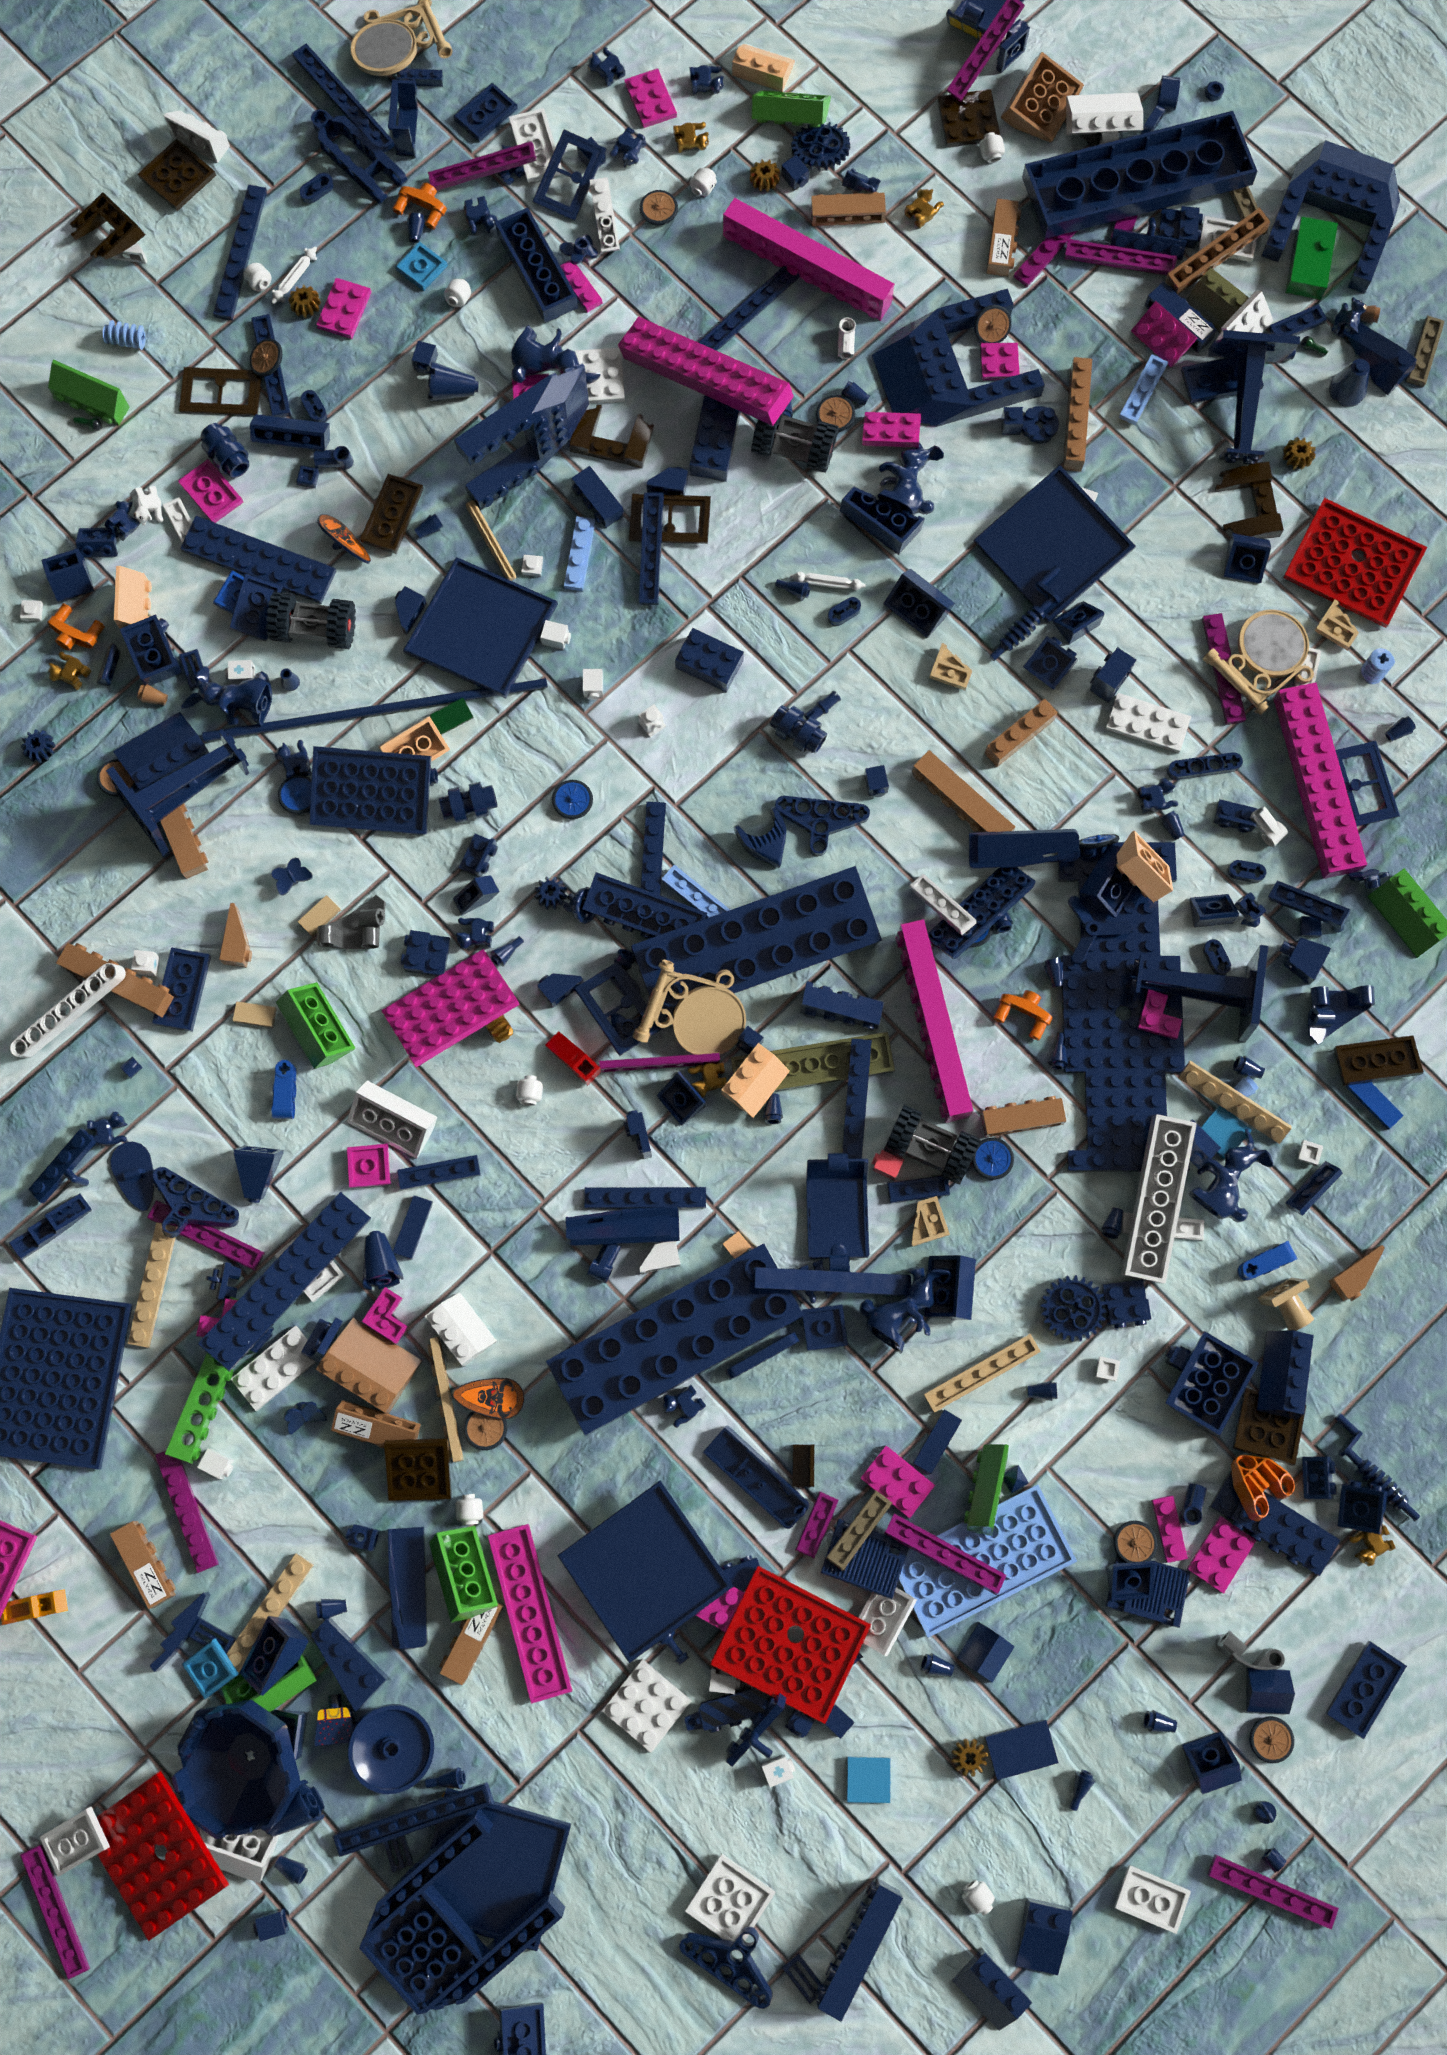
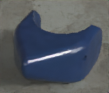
[734,806,786,868]

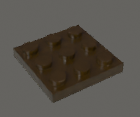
[937,89,1001,148]
[138,138,216,211]
[1232,1388,1307,1466]
[384,1438,452,1501]

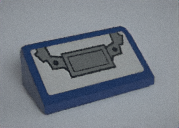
[97,643,121,686]

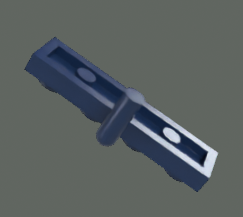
[1110,218,1187,260]
[28,1128,96,1203]
[726,1693,786,1767]

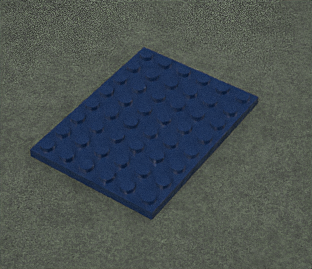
[0,1288,133,1470]

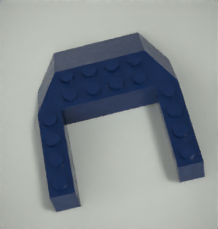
[1261,140,1400,293]
[872,288,1045,427]
[454,363,589,510]
[359,1809,565,2015]

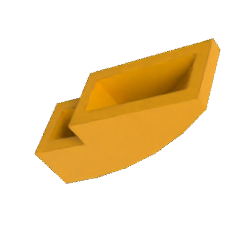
[1,1589,68,1625]

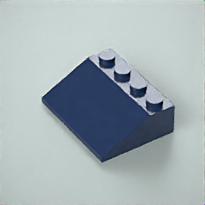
[113,712,209,791]
[1165,1331,1259,1436]

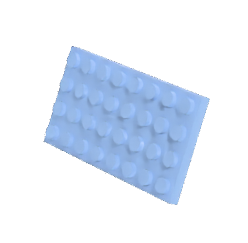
[898,1484,1077,1638]

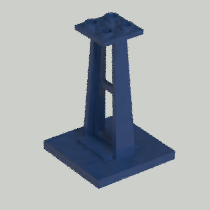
[1208,330,1300,465]
[106,729,249,859]
[1128,945,1268,1043]

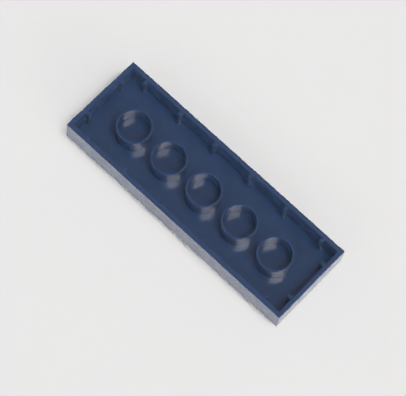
[1022,111,1258,239]
[630,866,882,1021]
[546,1243,804,1437]

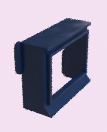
[388,79,418,158]

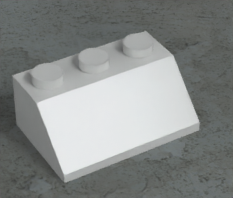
[164,111,230,163]
[425,1293,497,1367]

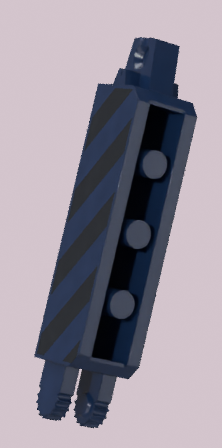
[684,1687,786,1733]

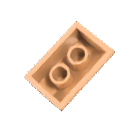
[732,44,795,92]
[114,566,151,629]
[378,716,450,762]
[1117,830,1173,903]
[721,1043,790,1118]

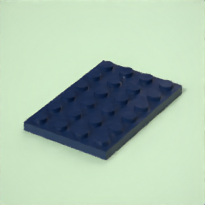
[309,746,432,835]

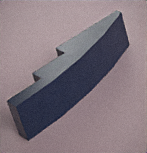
[9,1194,92,1260]
[149,1592,210,1672]

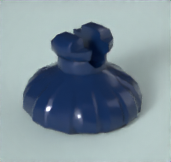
[563,887,595,924]

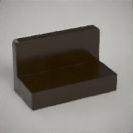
[792,1444,815,1487]

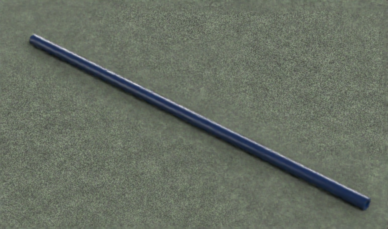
[202,678,548,742]

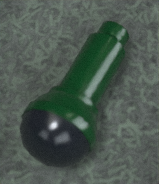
[1301,336,1328,356]
[73,417,102,432]

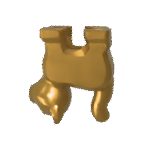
[673,122,709,153]
[905,189,944,229]
[48,652,91,690]
[687,1063,727,1098]
[1349,1524,1396,1566]

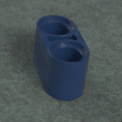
[1157,75,1181,111]

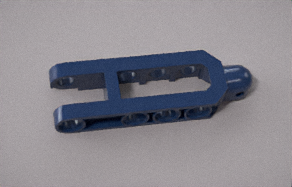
[311,109,408,204]

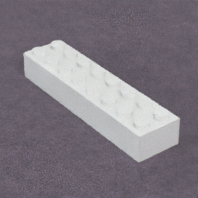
[1121,1114,1197,1283]

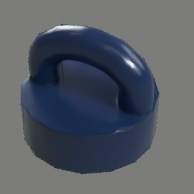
[614,949,635,970]
[1254,1801,1277,1824]

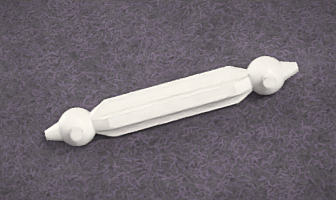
[271,247,317,304]
[790,572,866,591]

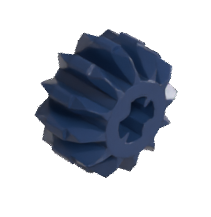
[20,729,56,763]
[534,876,567,910]

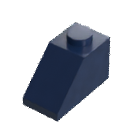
[646,467,688,495]
[395,586,427,635]
[453,875,500,915]
[537,973,584,1008]
[1190,1119,1221,1169]

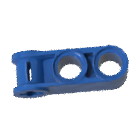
[272,1060,297,1119]
[1237,1241,1298,1281]

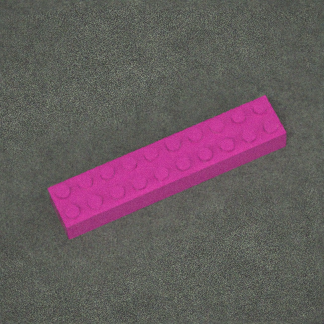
[723,198,895,321]
[618,316,794,426]
[1273,682,1367,879]
[895,919,973,1123]

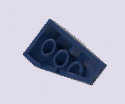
[1346,322,1417,395]

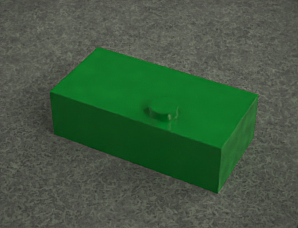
[1285,216,1338,300]

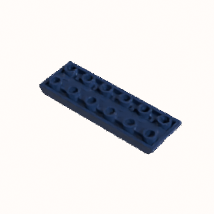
[928,867,1036,959]

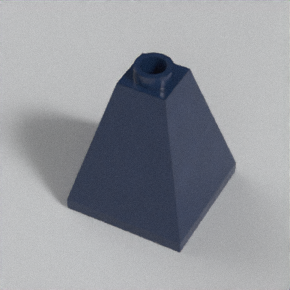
[234,1145,284,1203]

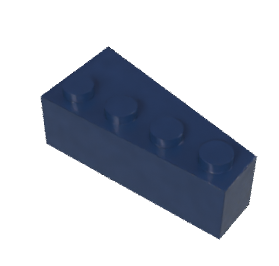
[839,487,925,555]
[800,981,884,1031]
[311,1618,389,1712]

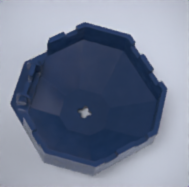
[172,1699,301,1839]

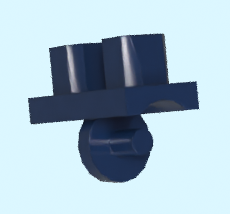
[205,1262,241,1300]

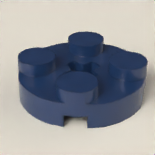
[1022,406,1059,444]

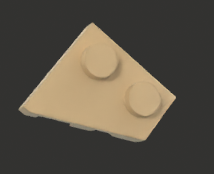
[1315,600,1359,650]
[929,643,972,690]
[911,1196,950,1247]

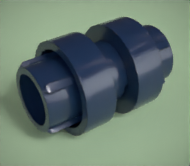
[201,423,249,478]
[770,705,827,754]
[439,782,498,824]

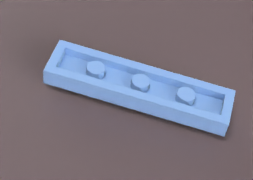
[1119,354,1168,426]
[564,516,595,591]
[662,865,730,918]

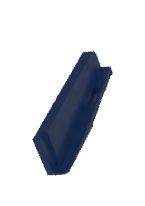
[969,829,1080,868]
[565,1207,680,1246]
[703,1425,809,1529]
[388,1527,428,1650]

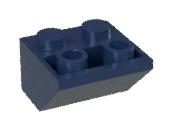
[41,548,95,603]

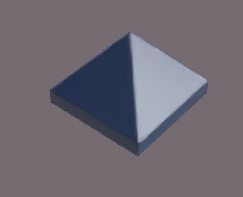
[1003,1465,1029,1493]

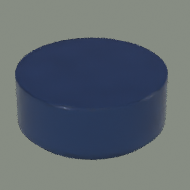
[1205,81,1224,101]

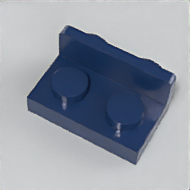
[75,527,118,558]
[1213,799,1258,833]
[459,833,498,877]
[301,1318,343,1363]
[1302,1457,1336,1499]

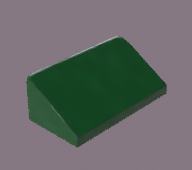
[429,698,474,735]

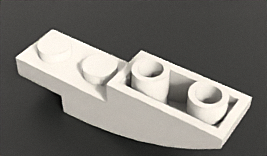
[590,177,620,253]

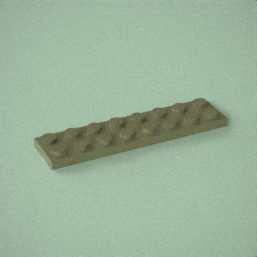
[731,1032,895,1092]

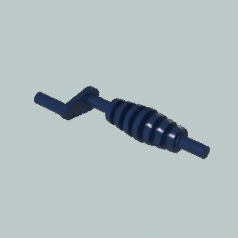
[989,565,1061,661]
[1335,1413,1420,1521]

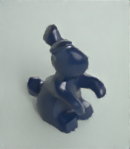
[511,325,601,384]
[877,442,944,515]
[181,666,272,726]
[1188,1129,1273,1222]
[859,1267,950,1354]

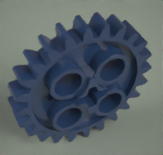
[791,122,850,171]
[1040,1275,1107,1342]

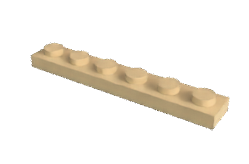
[1178,1061,1291,1144]
[127,1222,178,1348]
[924,1334,1041,1413]
[427,1337,464,1462]
[226,1553,314,1674]

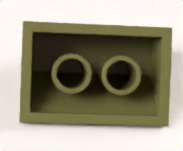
[1186,268,1249,334]

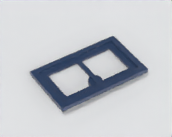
[532,129,607,221]
[1335,741,1400,827]
[574,962,663,1056]

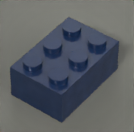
[675,627,744,693]

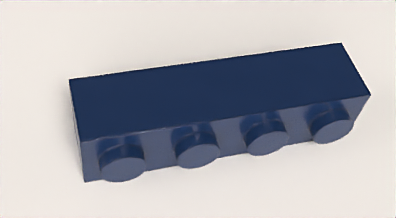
[397,69,444,87]

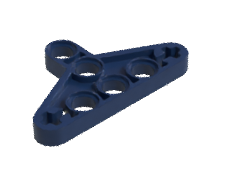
[775,796,870,856]
[152,1167,239,1238]
[679,1926,773,2009]

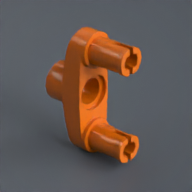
[392,182,447,230]
[47,603,105,651]
[993,990,1052,1041]

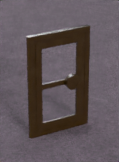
[179,367,262,416]
[629,494,711,544]

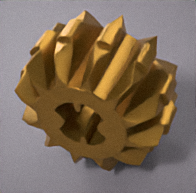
[750,159,780,192]
[288,284,321,318]
[1283,437,1316,470]
[485,1015,513,1043]
[951,1739,988,1777]

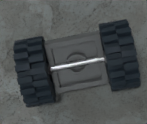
[751,412,839,473]
[266,592,356,649]
[884,1105,980,1185]

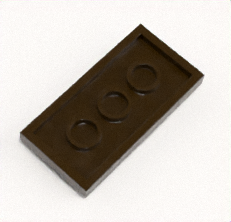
[360,473,424,554]
[1334,1035,1424,1086]

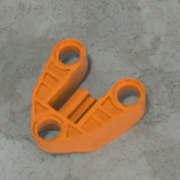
[1231,1455,1295,1521]

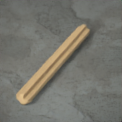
[466,500,516,581]

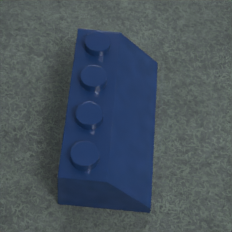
[1256,1330,1314,1420]

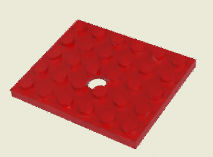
[1283,498,1427,628]
[710,1566,871,1724]
[96,1771,229,1941]

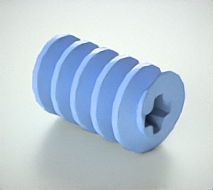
[103,320,145,350]
[1361,648,1395,684]

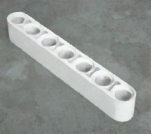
[10,963,126,1058]

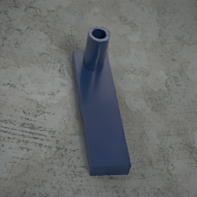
[1268,880,1351,932]

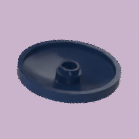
[347,1704,434,1794]

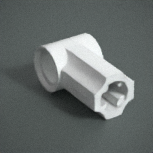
[838,317,856,359]
[1250,807,1288,847]

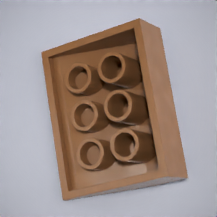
[1000,52,1084,143]
[316,1318,422,1414]

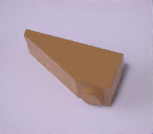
[219,903,252,968]
[1329,1245,1385,1301]

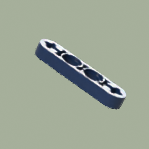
[1167,752,1243,780]
[725,1332,800,1380]

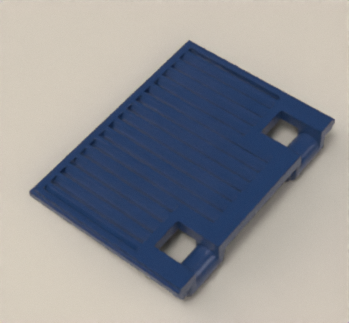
[820,1519,909,1599]
[1106,1554,1191,1628]

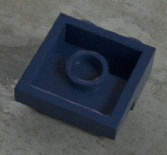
[996,19,1030,73]
[1159,206,1203,249]
[1023,636,1078,690]
[401,930,451,976]
[624,1110,652,1159]
[1102,1279,1151,1329]
[1337,1480,1388,1534]

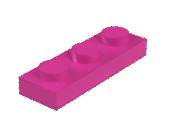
[560,260,603,313]
[1151,1496,1188,1563]

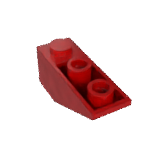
[545,1031,601,1086]

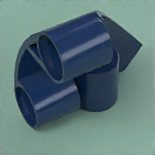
[1307,985,1375,1044]

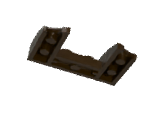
[70,192,146,260]
[569,405,654,469]
[1215,461,1284,539]

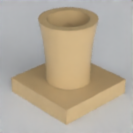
[1257,1277,1314,1331]

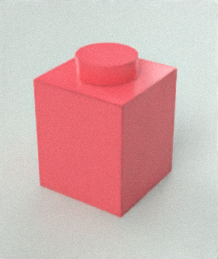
[871,1150,904,1180]

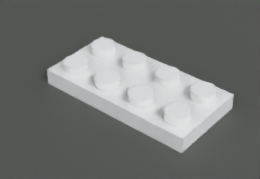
[509,108,562,183]
[1105,693,1191,754]
[231,1325,316,1411]

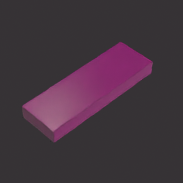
[795,1491,839,1559]

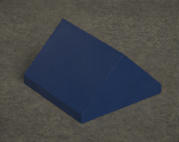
[1052,601,1105,645]
[1190,894,1239,928]
[656,1071,706,1126]
[1106,1561,1155,1601]
[957,1622,1015,1683]
[1246,1668,1295,1714]
[274,1709,308,1760]

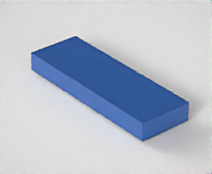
[1345,1082,1404,1130]

